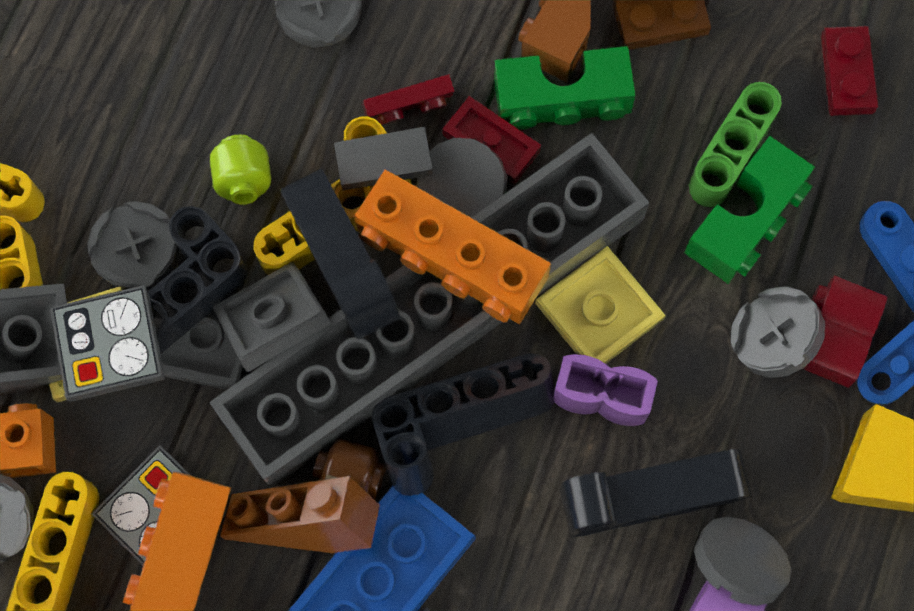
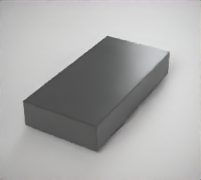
[334,127,433,191]

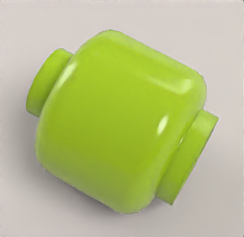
[210,135,271,205]

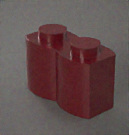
[803,275,887,388]

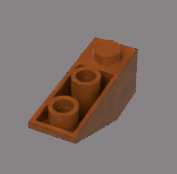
[518,0,591,83]
[220,476,380,553]

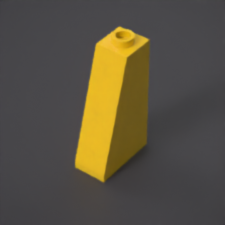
[831,404,914,512]

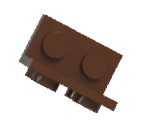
[613,0,711,50]

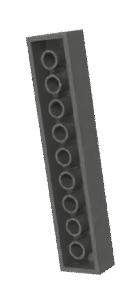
[209,133,649,488]

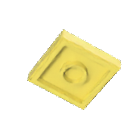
[535,246,666,364]

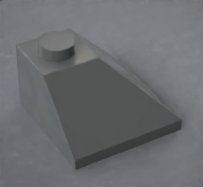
[0,283,67,395]

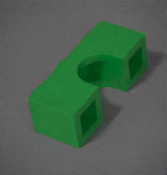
[494,46,635,130]
[684,136,815,284]

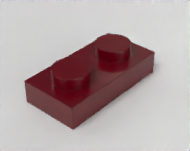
[821,26,878,116]
[362,74,455,126]
[443,96,541,185]

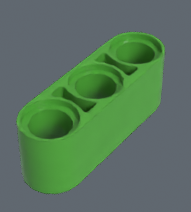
[689,82,782,207]

